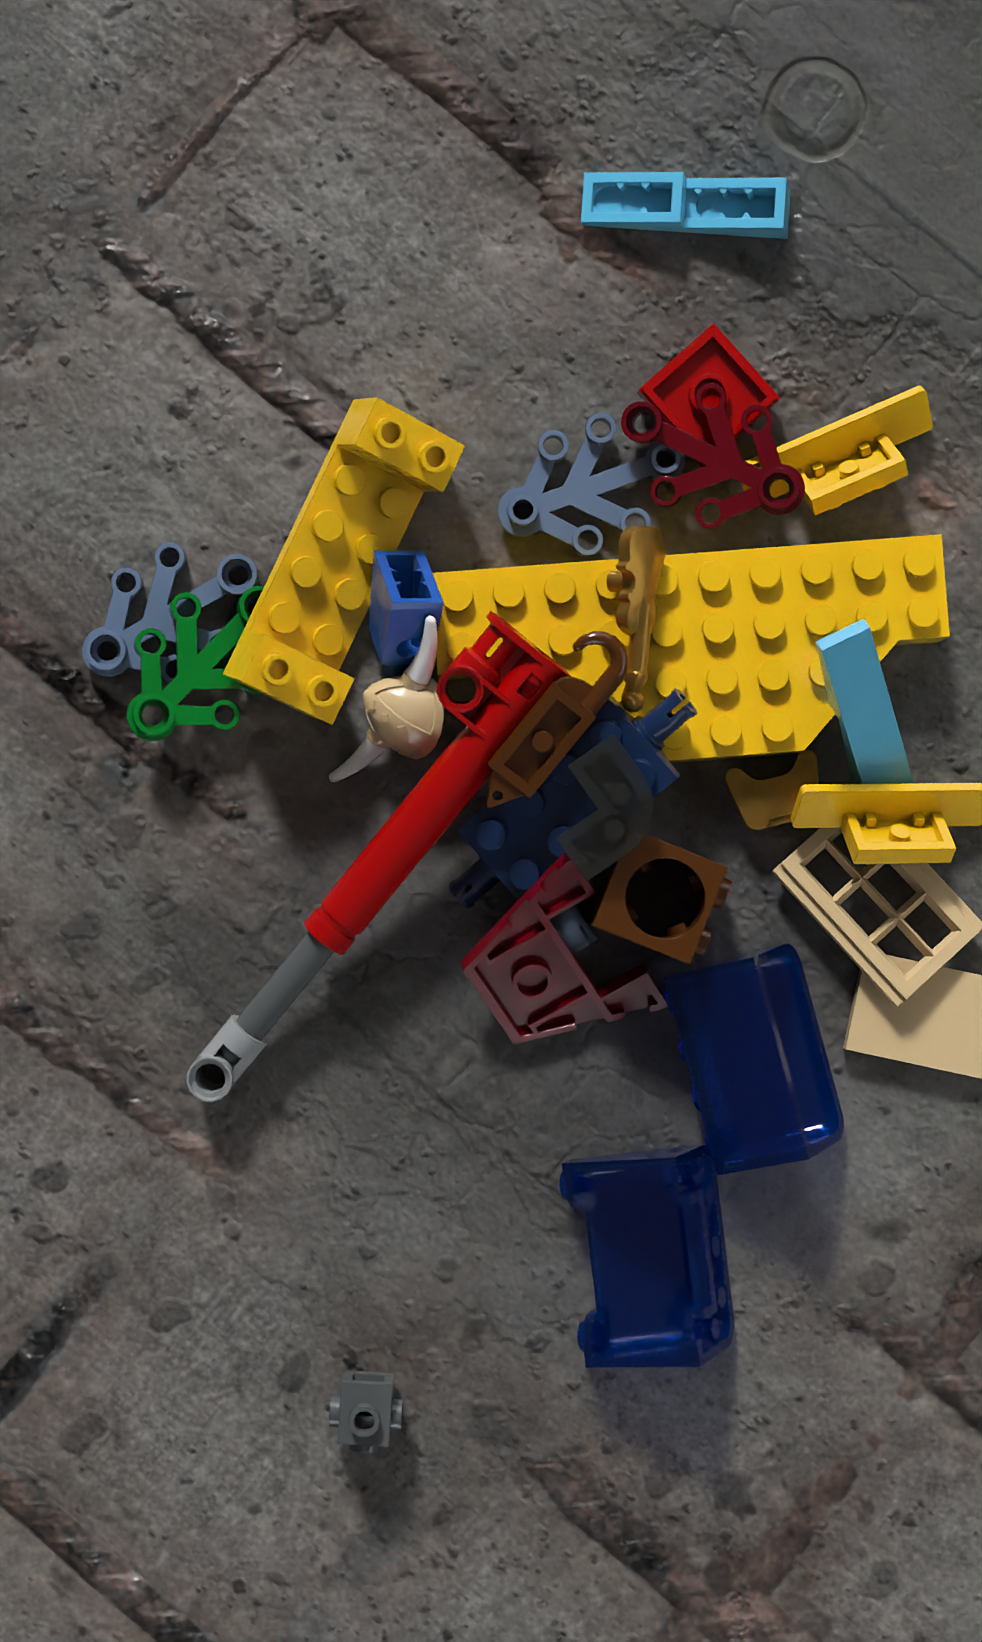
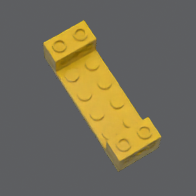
[223,397,465,725]

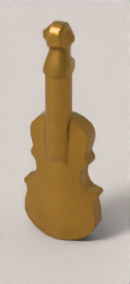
[606,526,666,712]

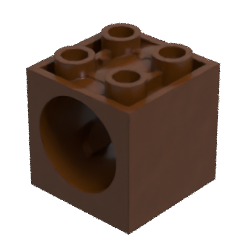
[588,828,732,964]

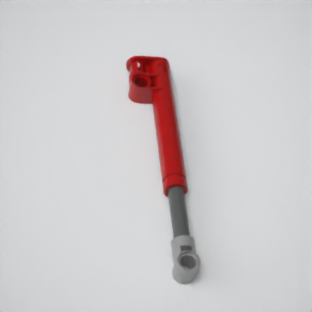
[186,611,571,1102]

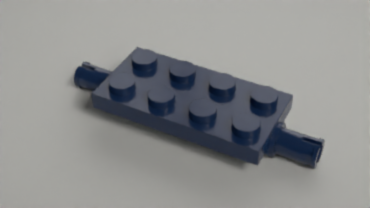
[448,688,697,908]

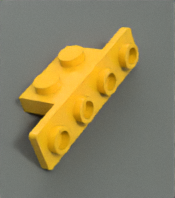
[741,386,933,516]
[790,783,982,864]

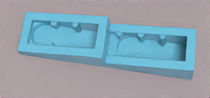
[581,172,791,239]
[816,619,914,784]

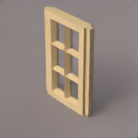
[772,828,982,1007]

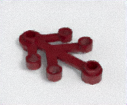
[621,383,805,529]

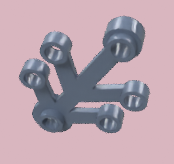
[498,413,685,557]
[82,542,259,683]

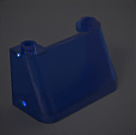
[559,1145,734,1368]

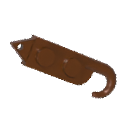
[486,631,629,808]

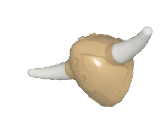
[329,616,444,782]

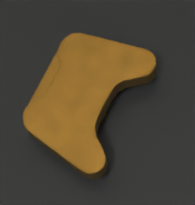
[724,750,819,830]

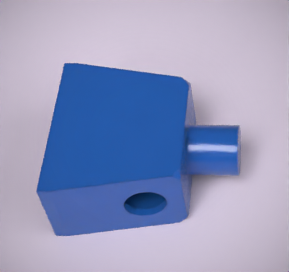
[368,551,443,678]

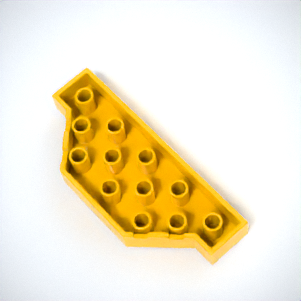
[432,534,950,763]

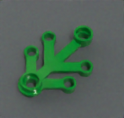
[126,586,264,741]

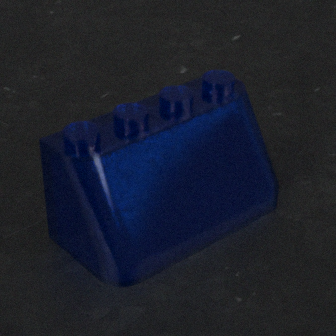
[664,944,844,1176]

